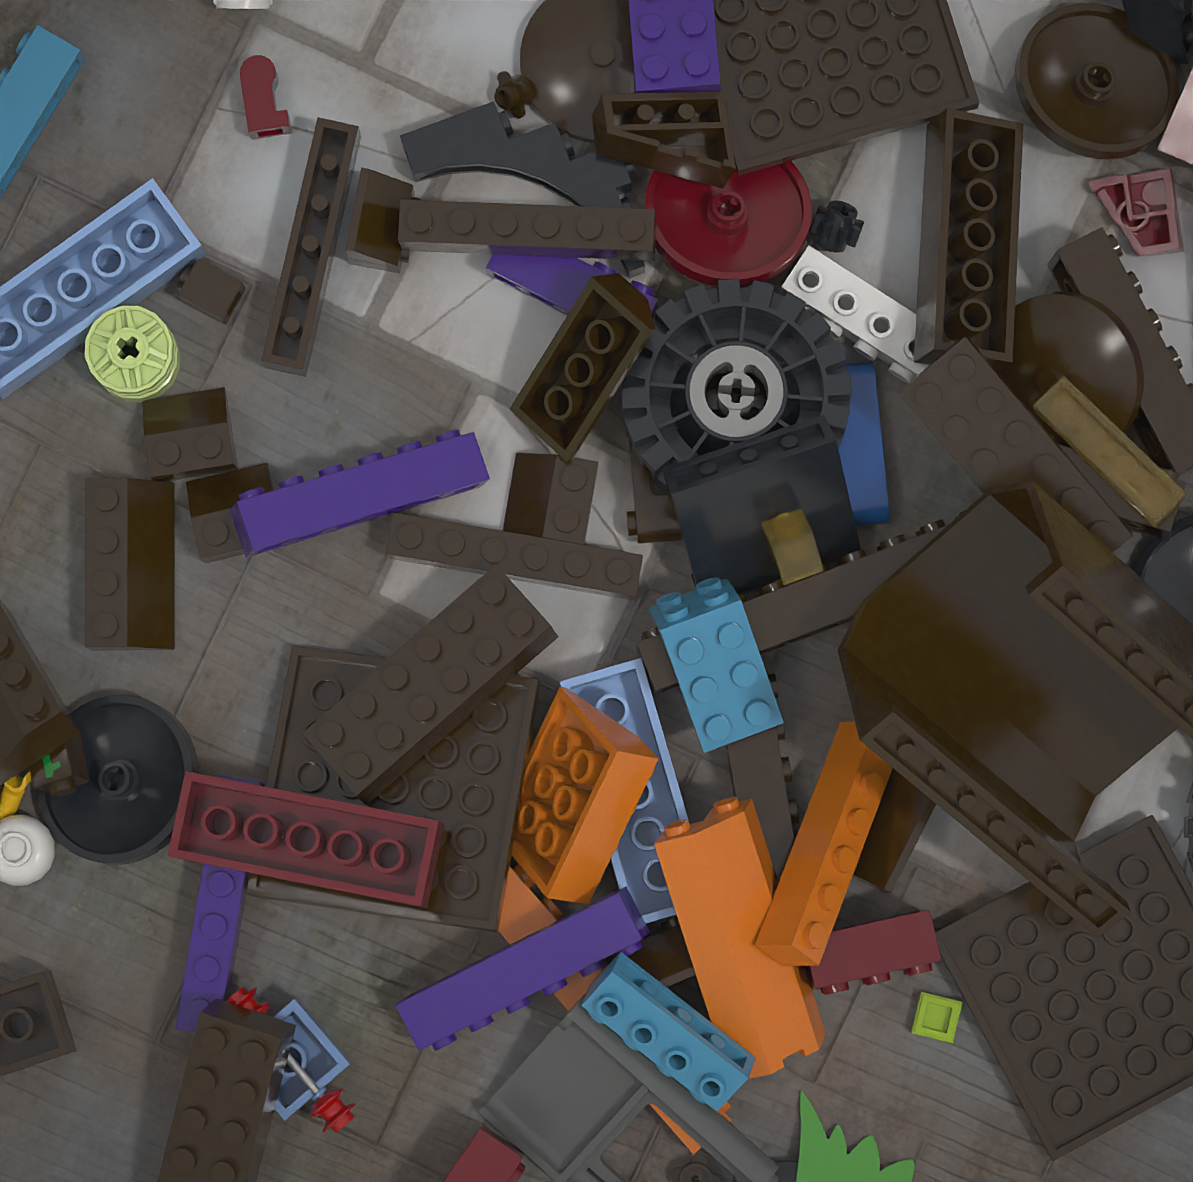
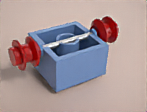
[225,986,356,1133]

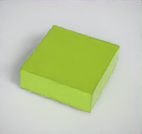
[910,992,962,1043]

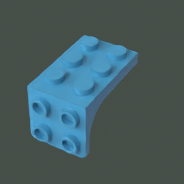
[649,577,784,753]

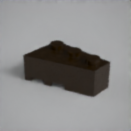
[591,91,736,189]

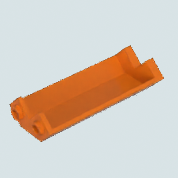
[654,797,826,1079]

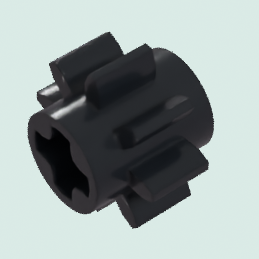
[809,200,864,253]

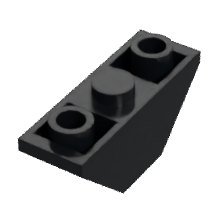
[1122,0,1193,64]

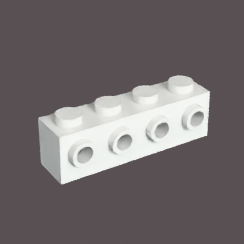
[779,245,929,383]

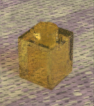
[761,508,824,585]

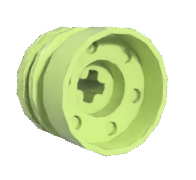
[85,305,180,402]

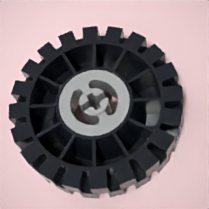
[621,279,852,493]

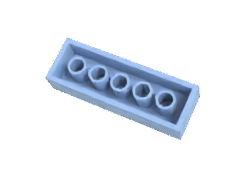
[0,178,206,399]
[559,658,688,923]

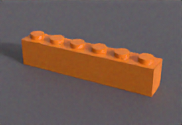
[755,721,893,966]

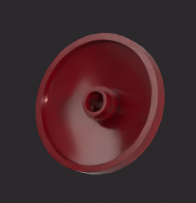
[644,161,812,287]

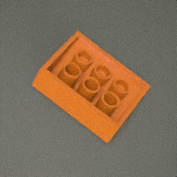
[511,687,659,905]

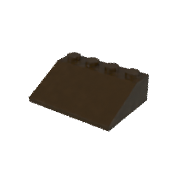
[0,600,81,785]

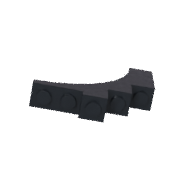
[400,101,645,279]

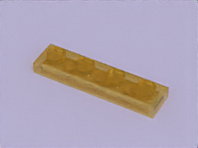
[1033,376,1187,527]

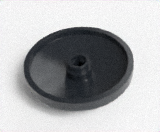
[37,695,199,865]

